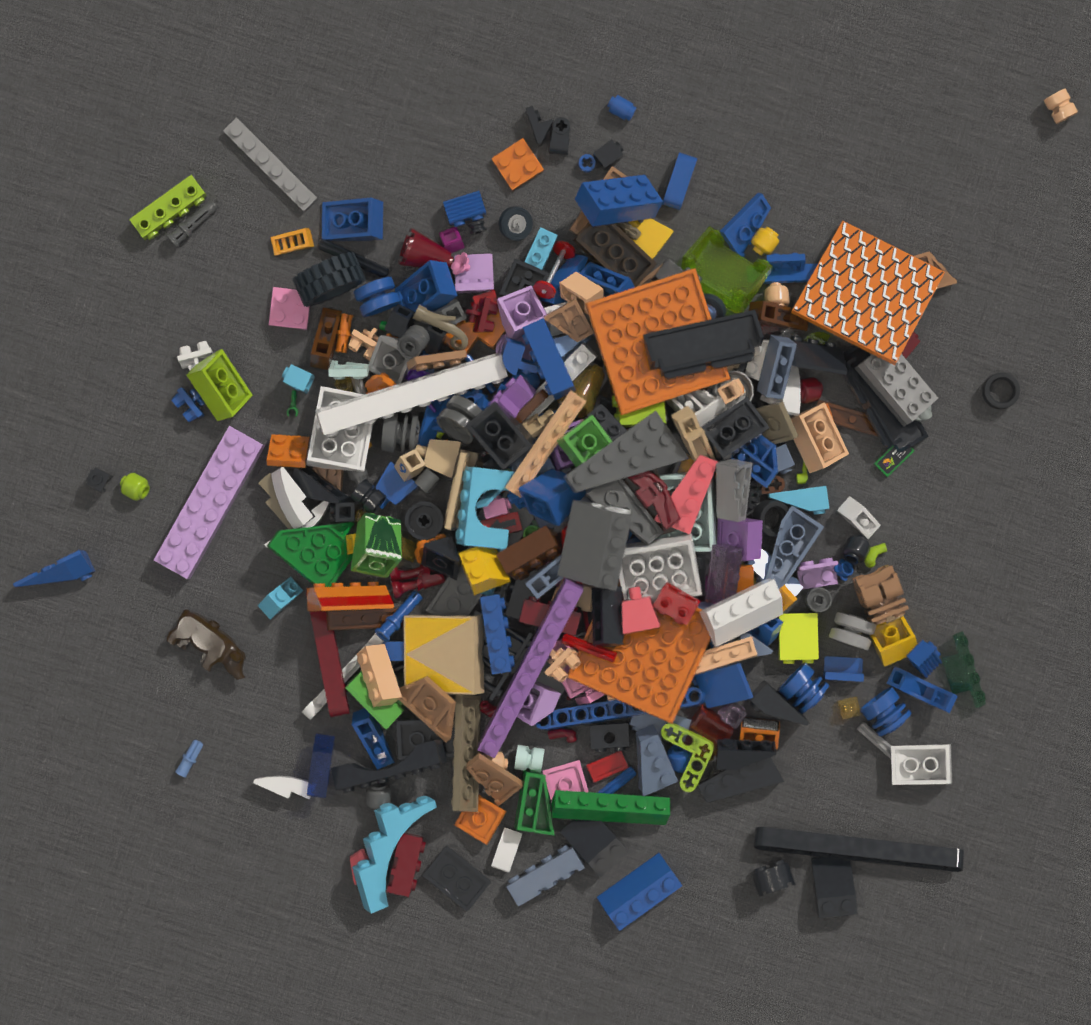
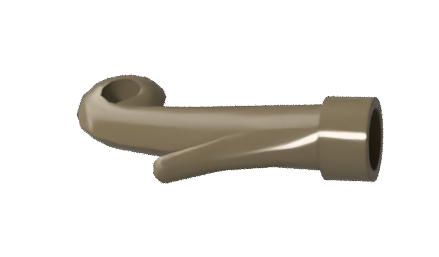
[413,304,468,351]

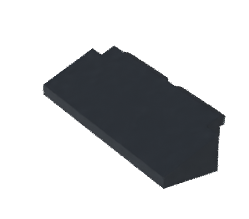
[643,310,764,380]
[843,346,929,454]

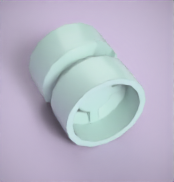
[514,745,544,773]

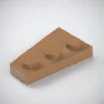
[466,753,523,806]

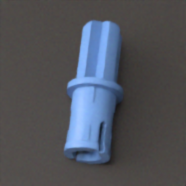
[175,740,203,778]

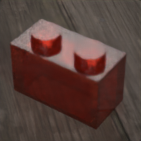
[690,704,734,744]

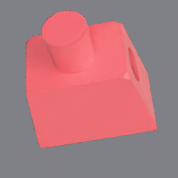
[622,586,661,634]

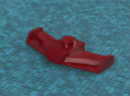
[627,471,681,532]

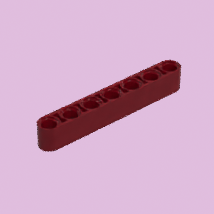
[306,589,350,717]

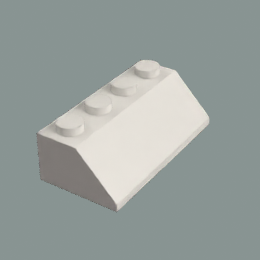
[699,579,783,647]

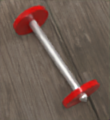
[533,241,575,299]

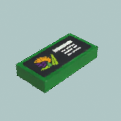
[874,446,915,477]

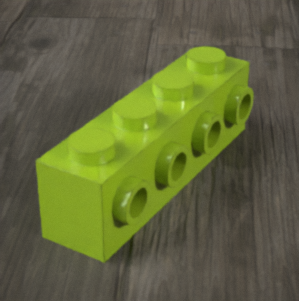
[129,175,207,240]

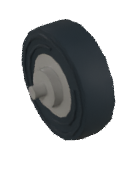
[498,206,533,241]

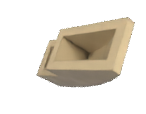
[671,406,716,462]

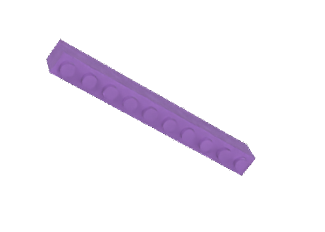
[477,578,583,758]

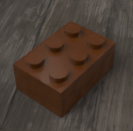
[496,525,562,580]

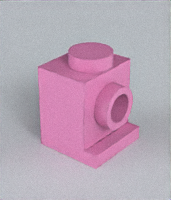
[483,496,512,519]

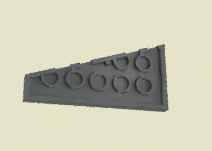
[564,411,689,493]

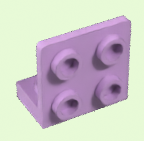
[454,254,494,294]
[796,558,838,590]

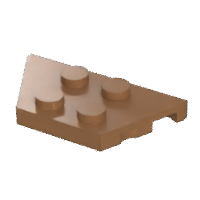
[399,676,456,742]

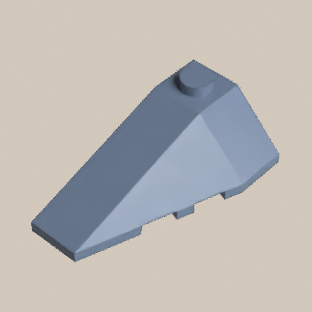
[766,506,824,589]

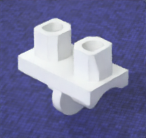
[177,341,213,371]

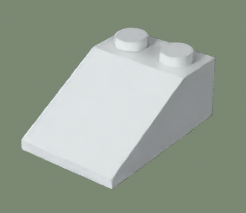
[891,744,952,785]

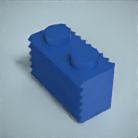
[443,191,487,228]
[906,639,941,678]

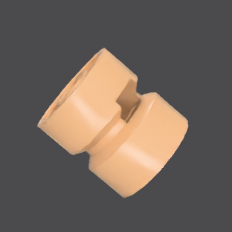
[1044,88,1078,124]

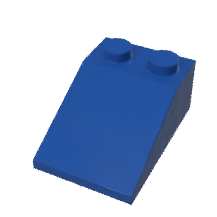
[322,198,383,241]
[395,260,458,320]

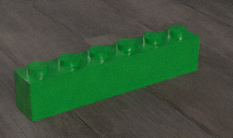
[552,790,670,825]

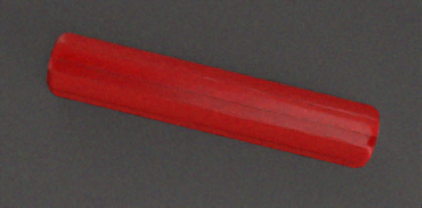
[561,634,617,662]

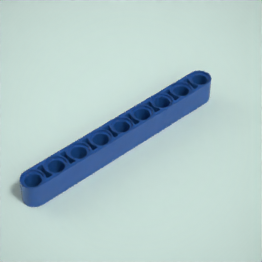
[535,688,705,730]

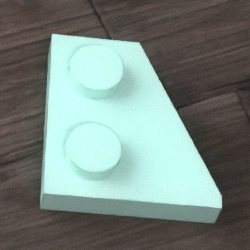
[329,360,369,380]

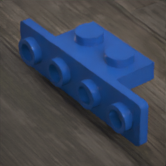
[746,253,818,284]
[417,394,458,447]

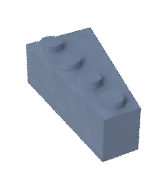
[506,844,585,907]

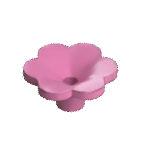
[451,252,470,275]

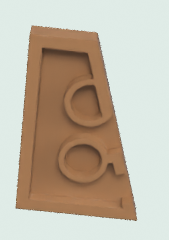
[407,350,467,371]

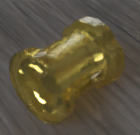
[335,377,353,392]

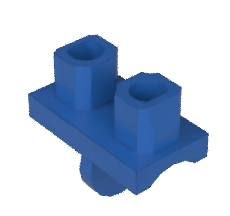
[171,387,205,422]

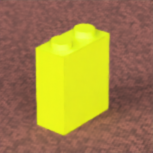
[778,613,819,664]

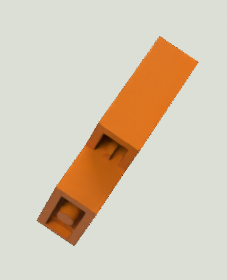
[444,309,506,354]

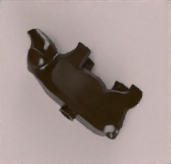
[167,609,246,680]

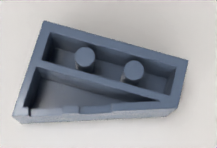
[636,724,678,796]

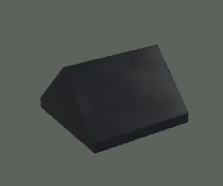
[422,536,460,580]

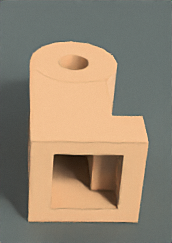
[717,378,746,404]

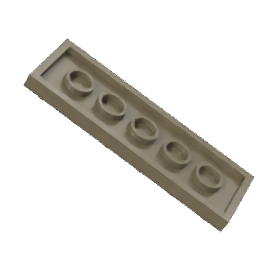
[451,694,481,812]

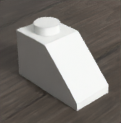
[837,496,881,539]

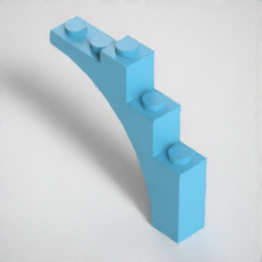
[352,796,437,914]

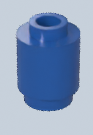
[607,95,637,121]

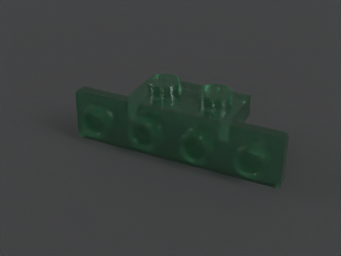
[941,631,986,708]

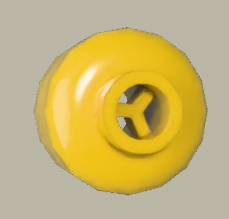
[751,226,779,256]

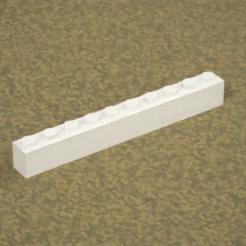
[315,353,508,436]

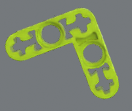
[661,723,714,792]

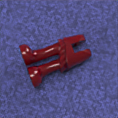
[390,564,445,599]

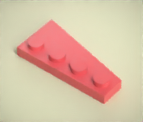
[654,455,718,534]

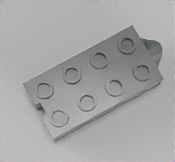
[855,354,938,427]

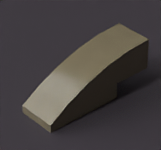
[258,473,293,529]

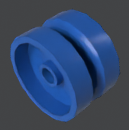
[353,276,402,318]

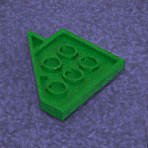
[267,522,354,587]

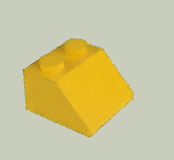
[459,546,510,595]
[869,616,918,667]

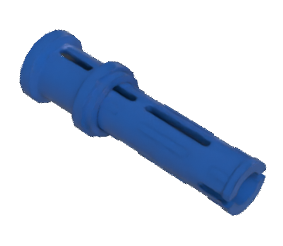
[375,591,423,642]

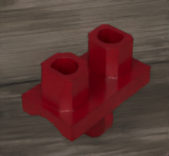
[465,297,498,333]

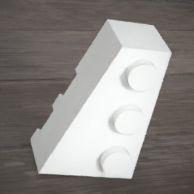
[666,390,727,427]

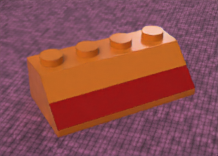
[307,582,394,611]

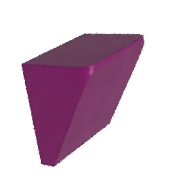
[439,227,465,253]

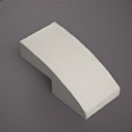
[491,827,522,873]

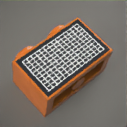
[740,717,780,749]

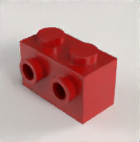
[653,582,701,625]

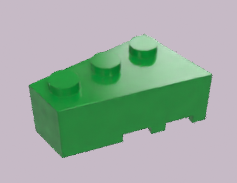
[514,771,555,836]

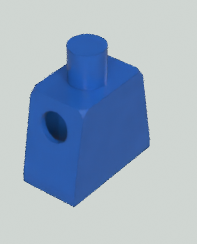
[375,462,419,509]

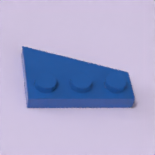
[720,193,771,260]

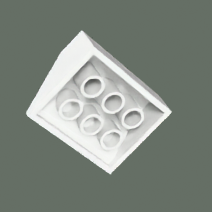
[306,386,373,472]
[619,533,702,603]

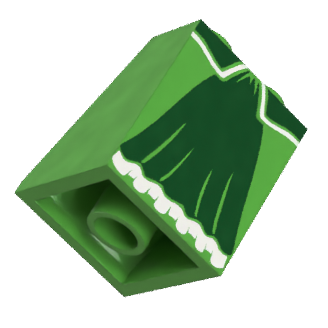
[351,513,402,578]

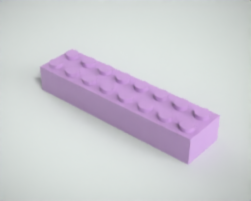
[154,426,265,579]

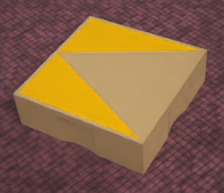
[404,615,484,695]

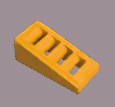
[270,228,314,256]

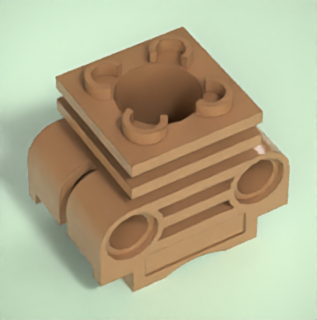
[851,564,909,625]

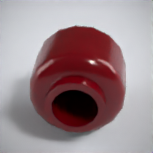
[800,377,823,404]

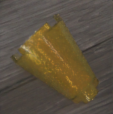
[557,364,605,418]

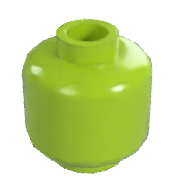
[120,473,150,501]

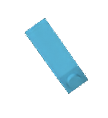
[768,486,830,515]

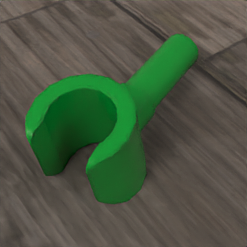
[286,390,299,417]

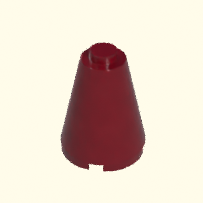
[398,228,453,268]

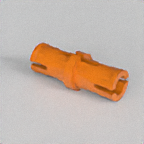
[335,313,353,353]

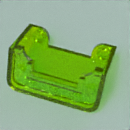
[681,226,773,314]

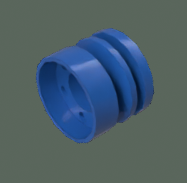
[778,663,829,714]
[860,686,912,737]

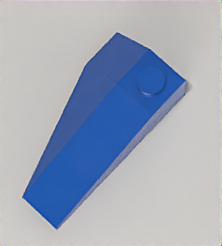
[13,550,96,587]

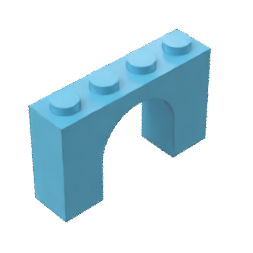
[455,466,515,549]

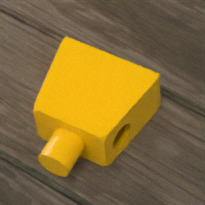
[628,218,674,259]

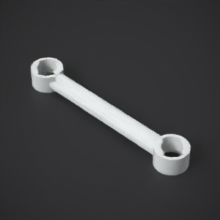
[302,633,385,720]

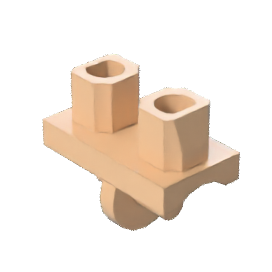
[348,328,379,361]
[545,647,581,682]

